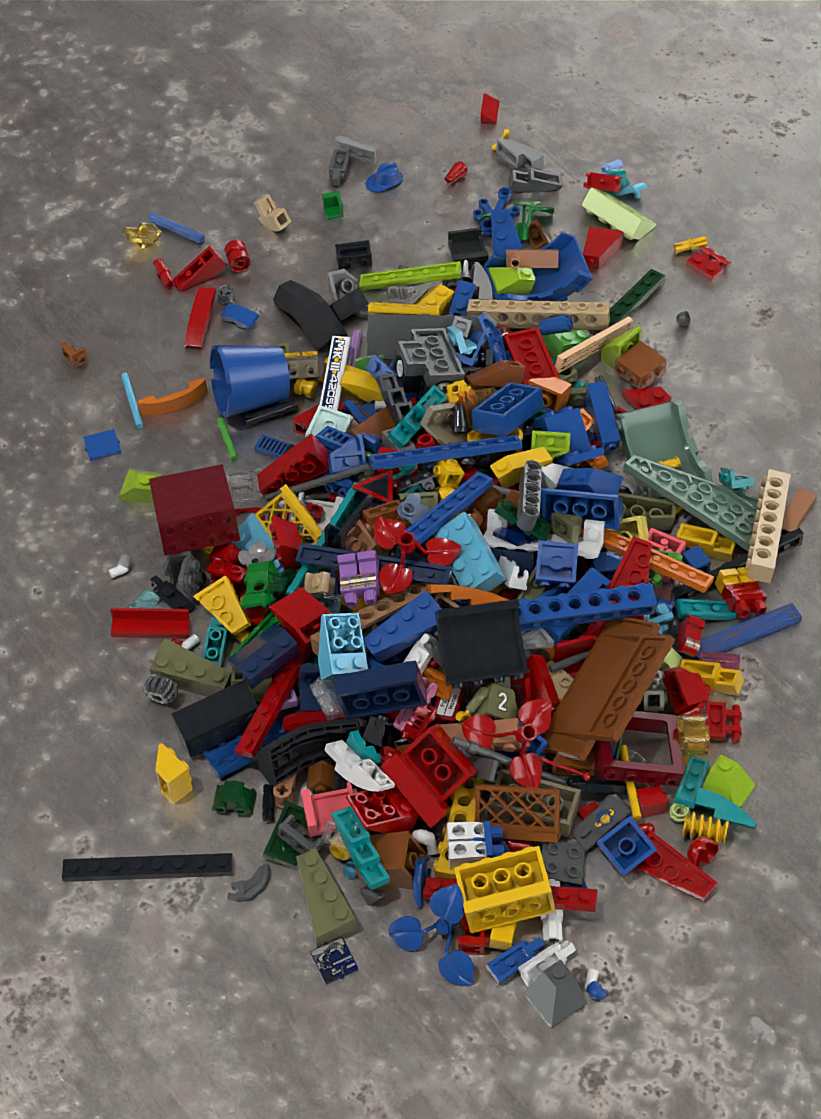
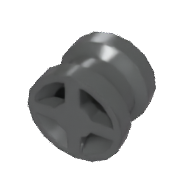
[217,284,235,306]

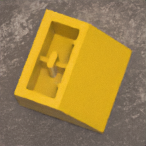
[155,743,193,805]

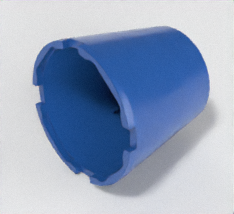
[209,345,290,418]

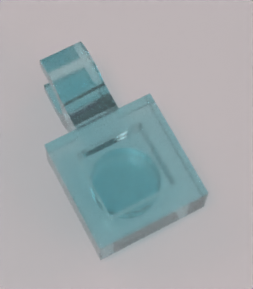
[127,588,161,609]

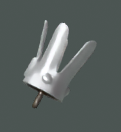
[461,260,475,283]

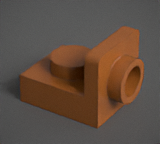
[60,341,89,368]

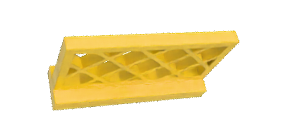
[368,302,440,315]
[254,484,323,545]

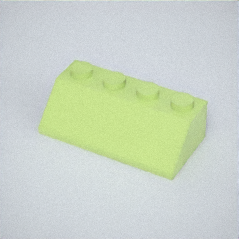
[582,188,657,240]

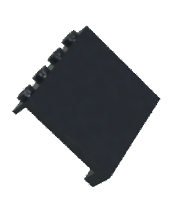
[435,599,530,689]

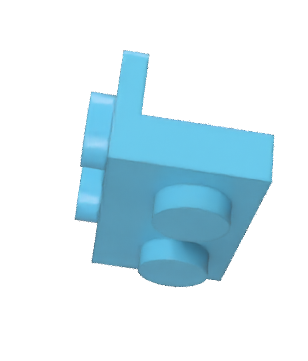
[447,325,477,355]

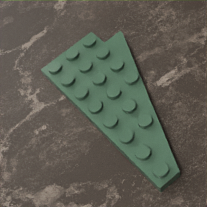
[623,455,759,551]

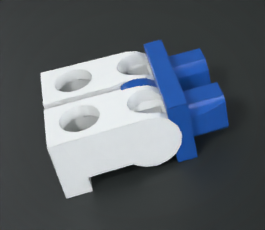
[446,821,504,869]

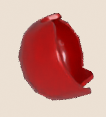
[687,836,719,868]

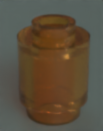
[475,487,503,515]

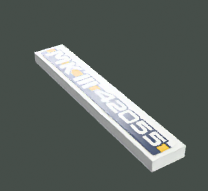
[320,336,350,411]

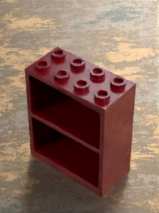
[149,464,240,556]

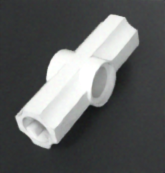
[541,879,563,946]

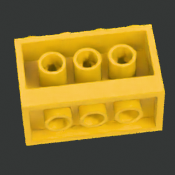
[454,846,556,933]

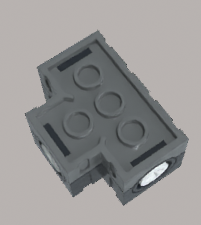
[392,328,465,400]

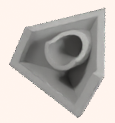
[327,269,360,302]

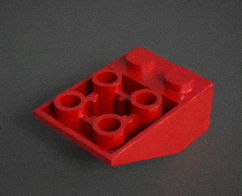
[269,587,331,653]
[346,786,419,833]

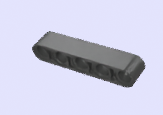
[517,460,542,531]

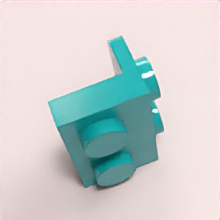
[719,467,754,490]

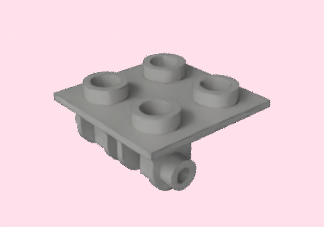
[388,282,433,304]

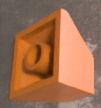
[529,377,572,412]

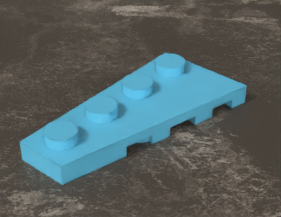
[232,513,291,573]

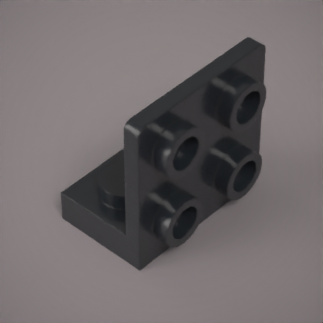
[462,349,493,375]

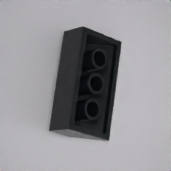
[171,680,258,757]

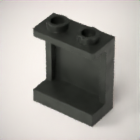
[448,227,489,271]

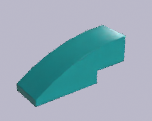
[695,787,758,830]

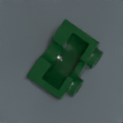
[212,780,257,815]

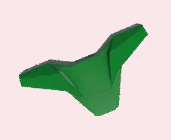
[240,561,281,610]

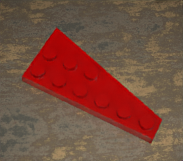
[585,536,652,643]

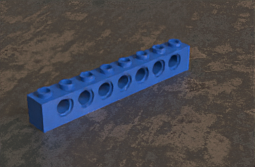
[518,583,657,632]

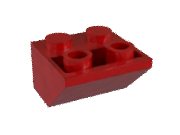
[269,516,302,570]

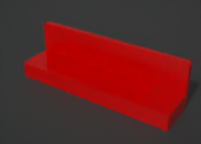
[110,608,191,639]

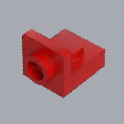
[458,930,489,955]

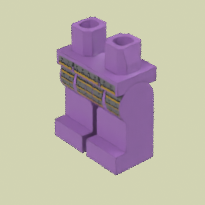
[337,550,380,608]

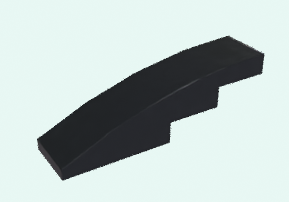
[376,373,422,438]

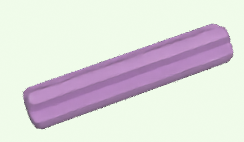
[346,329,362,368]

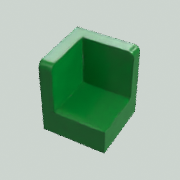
[322,191,344,219]

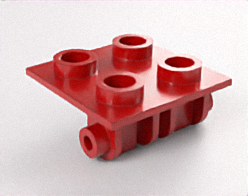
[401,703,437,743]

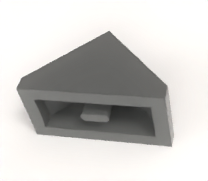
[474,756,502,784]

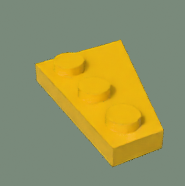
[193,576,251,635]

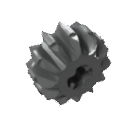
[143,674,179,705]

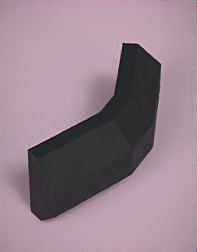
[273,280,348,352]
[256,718,362,786]

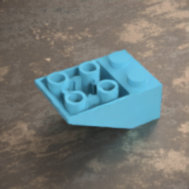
[318,613,368,681]

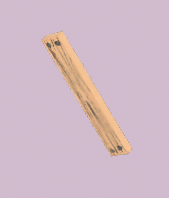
[555,317,633,373]

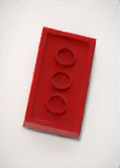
[504,327,559,385]

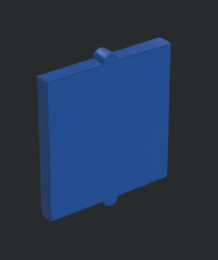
[83,429,121,461]

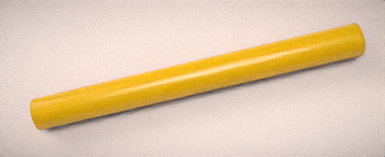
[620,745,642,820]

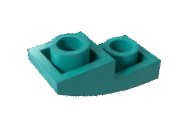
[346,730,381,767]

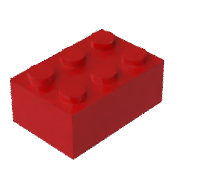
[401,724,479,802]

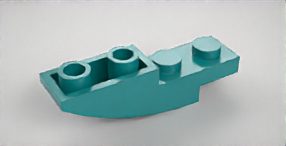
[202,614,231,666]

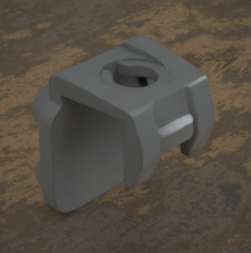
[163,551,206,603]

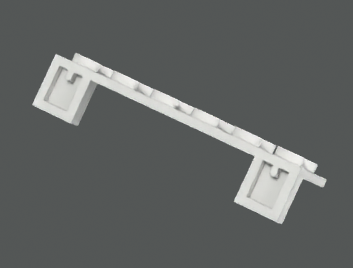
[484,509,605,559]

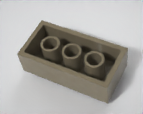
[488,768,581,838]

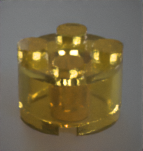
[676,714,710,755]

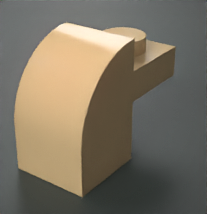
[254,194,292,231]
[304,572,335,600]

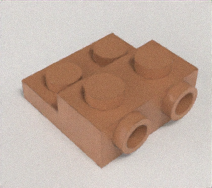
[346,520,385,555]

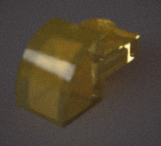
[122,222,162,248]

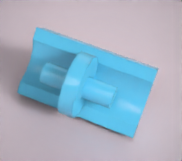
[644,603,674,635]

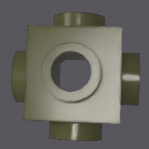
[640,683,667,713]

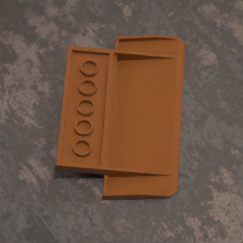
[541,617,675,761]

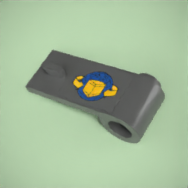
[570,794,633,851]

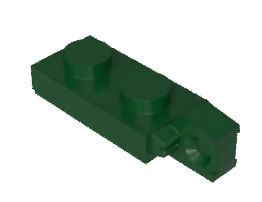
[269,568,297,596]

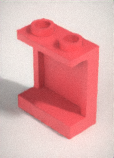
[301,782,357,837]

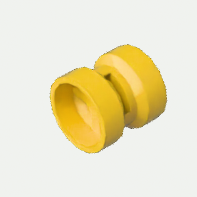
[294,378,318,399]

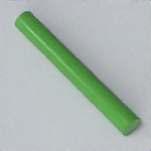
[217,417,238,461]

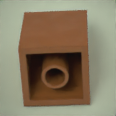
[356,831,427,890]

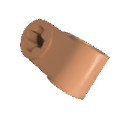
[273,773,297,810]

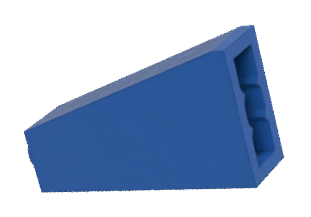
[584,381,620,451]

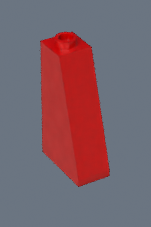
[381,749,448,828]

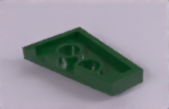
[494,498,552,541]
[263,801,305,871]

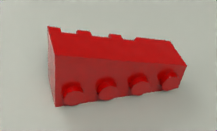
[257,433,330,497]

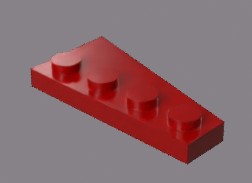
[634,831,718,901]

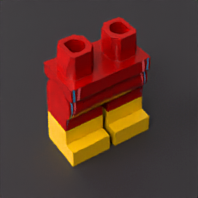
[715,567,767,618]

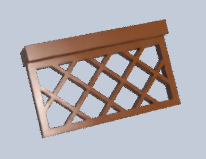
[475,783,561,843]

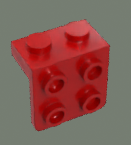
[553,635,595,679]

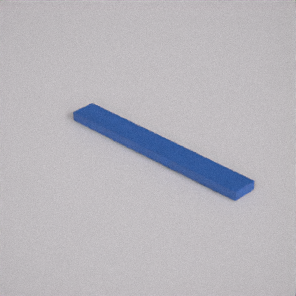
[369,435,522,470]

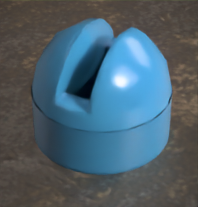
[343,861,359,880]

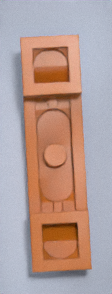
[137,377,207,416]

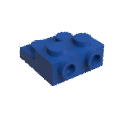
[535,540,579,589]

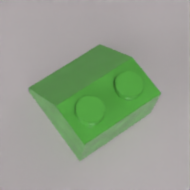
[542,330,589,360]

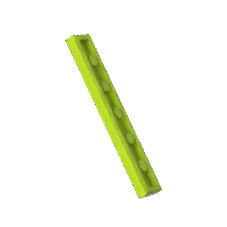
[359,261,461,291]

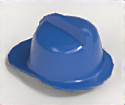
[366,162,403,192]

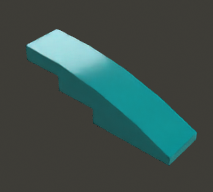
[387,385,447,449]
[331,806,390,890]

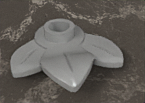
[238,541,276,568]

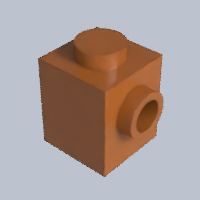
[307,760,334,794]

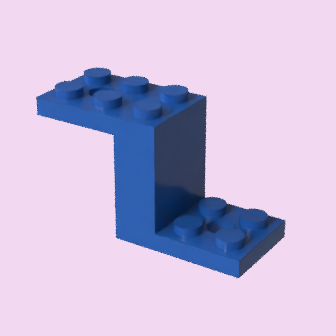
[530,406,605,466]

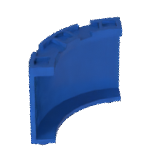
[483,232,593,302]

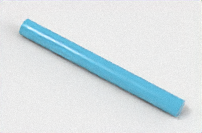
[121,373,143,429]

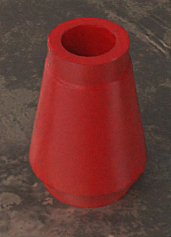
[444,161,468,185]

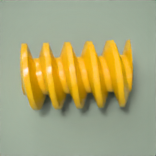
[682,812,729,844]

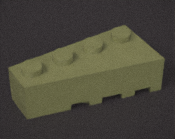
[617,492,676,531]
[150,638,231,697]
[296,848,355,948]

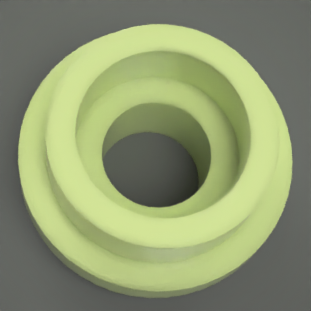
[669,803,691,823]

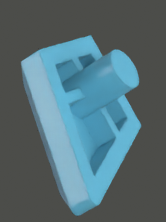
[614,182,648,198]

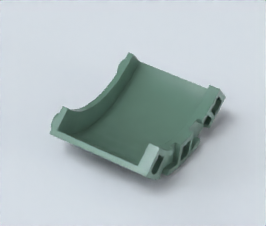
[616,400,713,500]

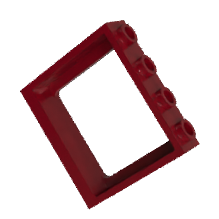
[594,711,684,787]

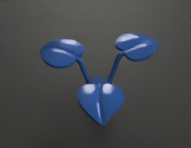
[388,883,474,986]

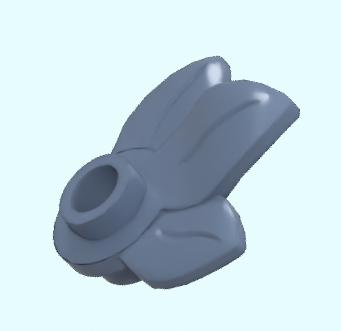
[397,493,431,525]

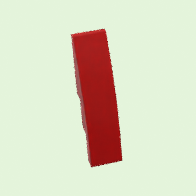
[184,287,216,349]

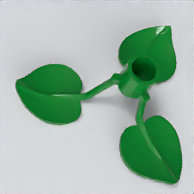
[479,201,554,240]

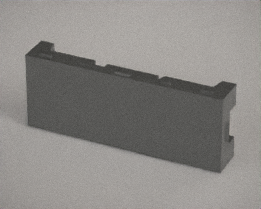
[367,313,485,360]

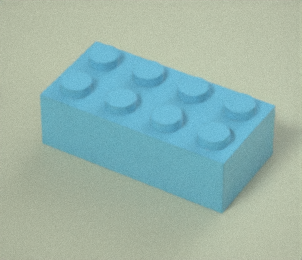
[433,512,507,592]

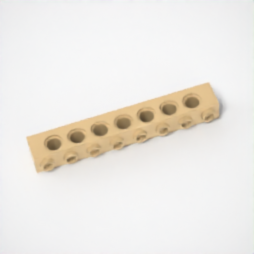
[467,299,610,330]
[745,469,791,583]

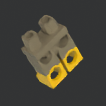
[284,351,319,379]

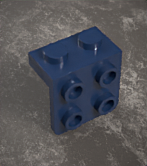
[298,663,341,712]

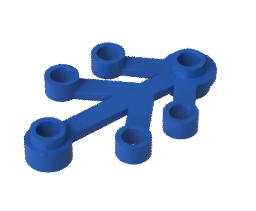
[473,187,520,236]

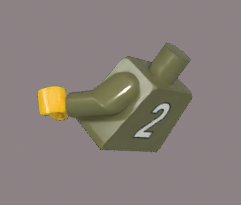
[455,679,519,722]

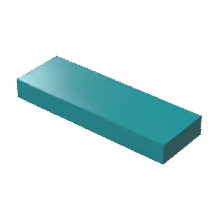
[675,599,736,621]
[673,755,710,809]

